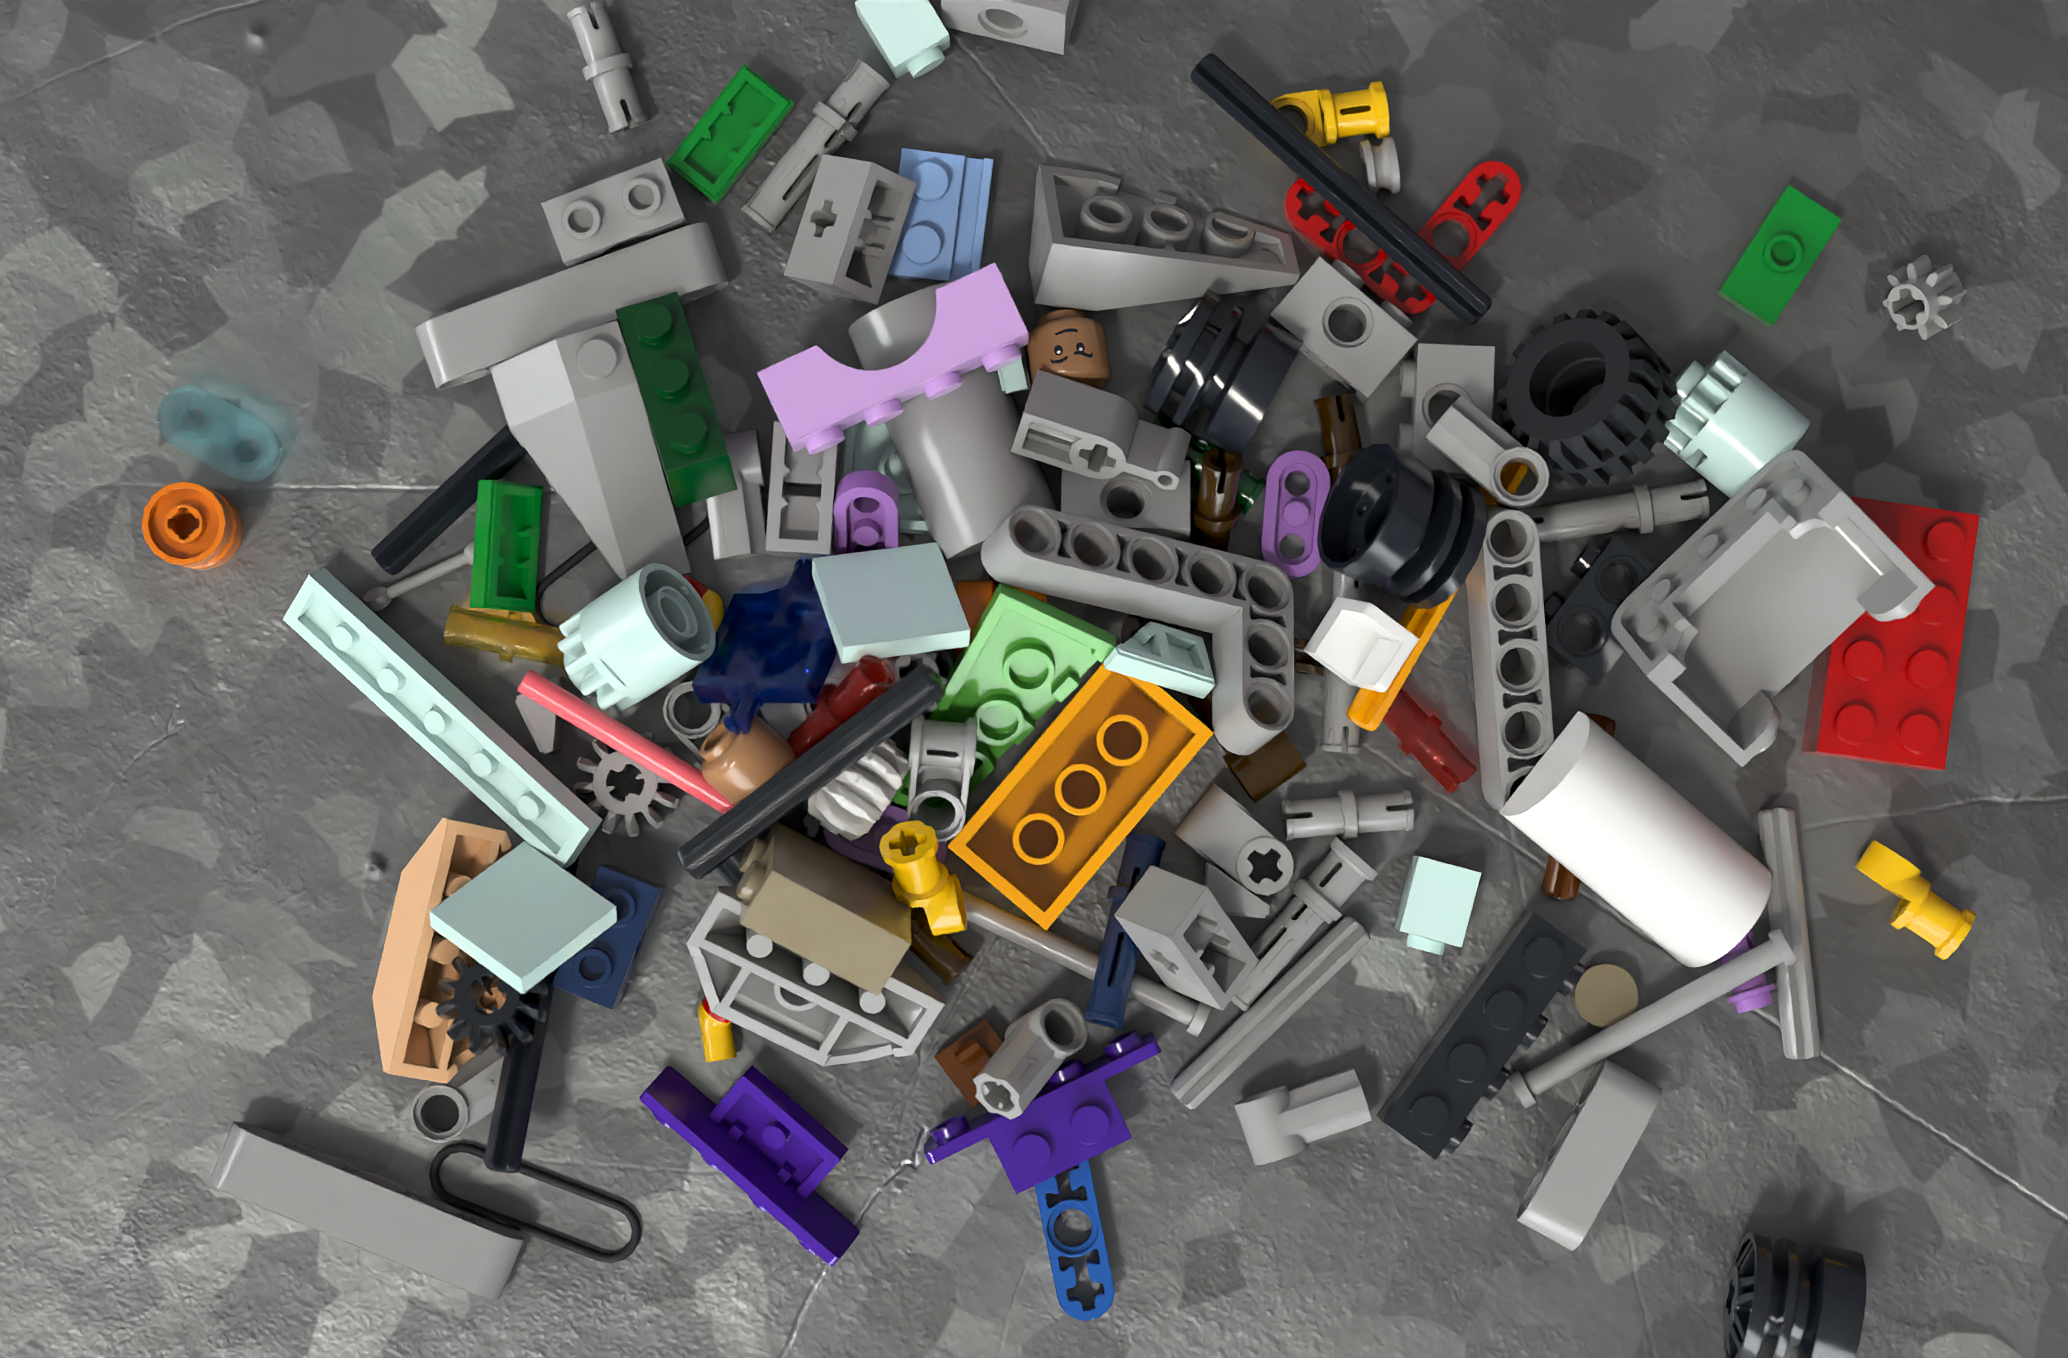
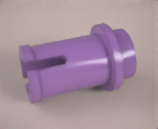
[1720,929,1777,1014]

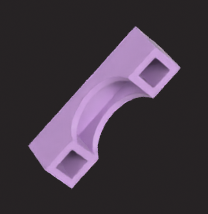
[757,263,1028,455]

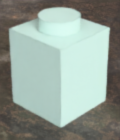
[855,0,950,79]
[1394,855,1481,956]

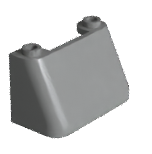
[1611,450,1935,767]

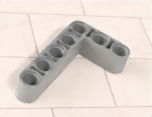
[980,505,1294,755]

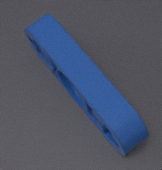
[1035,1160,1114,1321]

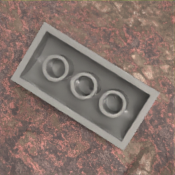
[848,281,1059,564]

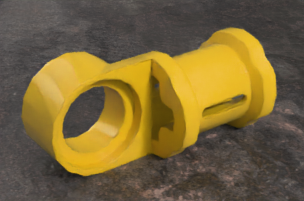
[1270,81,1390,147]
[879,821,967,936]
[1855,840,1976,960]

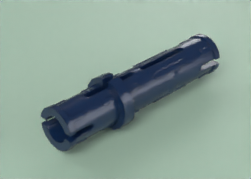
[1083,832,1166,1029]

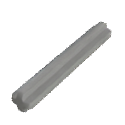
[1758,807,1821,1060]
[1170,915,1370,1109]

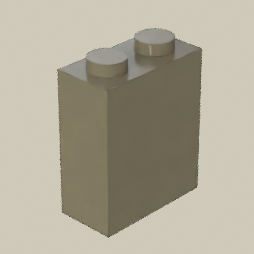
[736,822,911,996]

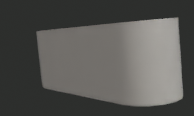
[1515,1058,1662,1251]

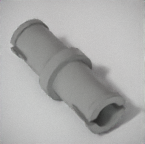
[567,0,649,135]
[1281,790,1414,841]

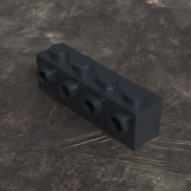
[1376,910,1587,1160]

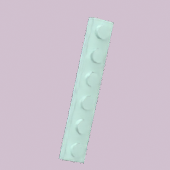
[283,567,602,869]

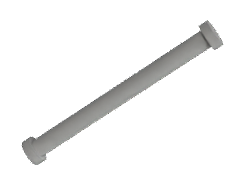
[962,890,1212,1037]
[1508,927,1798,1109]

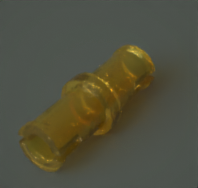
[444,604,566,670]

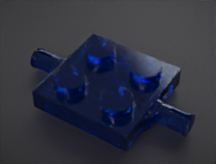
[691,559,838,735]

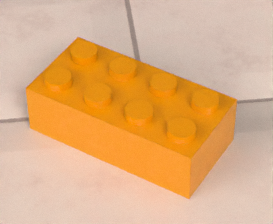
[947,663,1214,930]

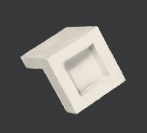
[1303,597,1419,693]

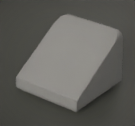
[515,676,566,755]
[1204,862,1270,918]

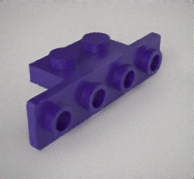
[924,1030,1161,1195]
[639,1065,860,1266]

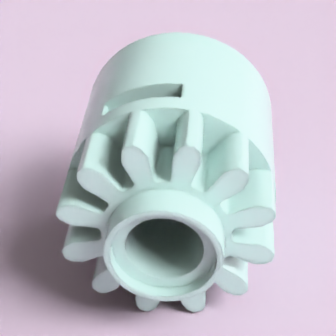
[1664,350,1811,499]
[558,563,716,713]

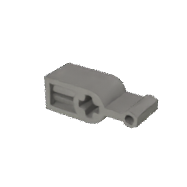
[1011,369,1192,490]

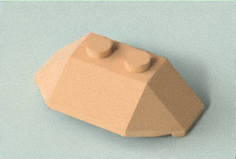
[372,818,512,1083]

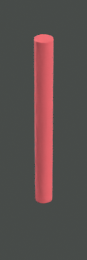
[517,669,734,814]

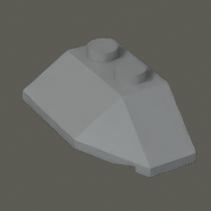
[686,886,945,1067]

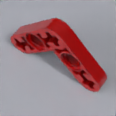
[1283,161,1521,318]

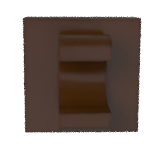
[935,1018,1004,1108]

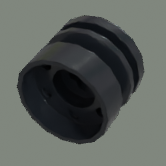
[1143,289,1304,456]
[1317,444,1488,609]
[1722,1232,1867,1358]

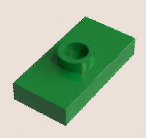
[666,64,795,206]
[1716,185,1842,328]
[470,480,543,613]

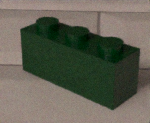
[616,292,738,508]

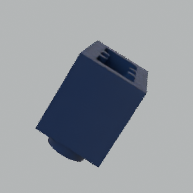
[551,864,666,1009]

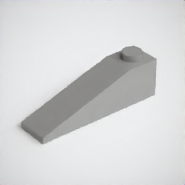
[1028,165,1300,311]
[489,320,691,581]

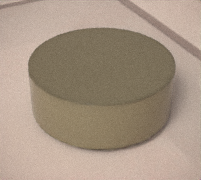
[1572,963,1639,1028]

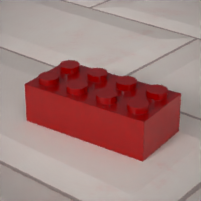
[1801,496,1980,771]

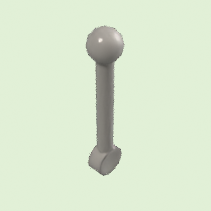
[363,541,474,611]

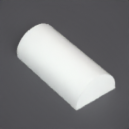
[1499,711,1772,968]

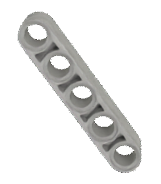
[415,222,730,390]
[1466,505,1554,811]
[209,1121,524,1300]

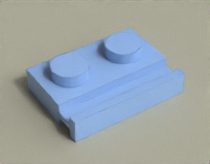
[887,148,994,284]

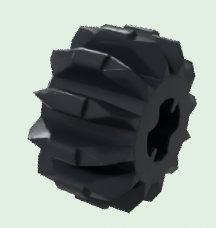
[436,956,548,1056]

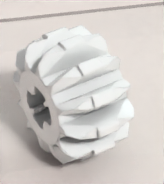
[808,738,908,841]

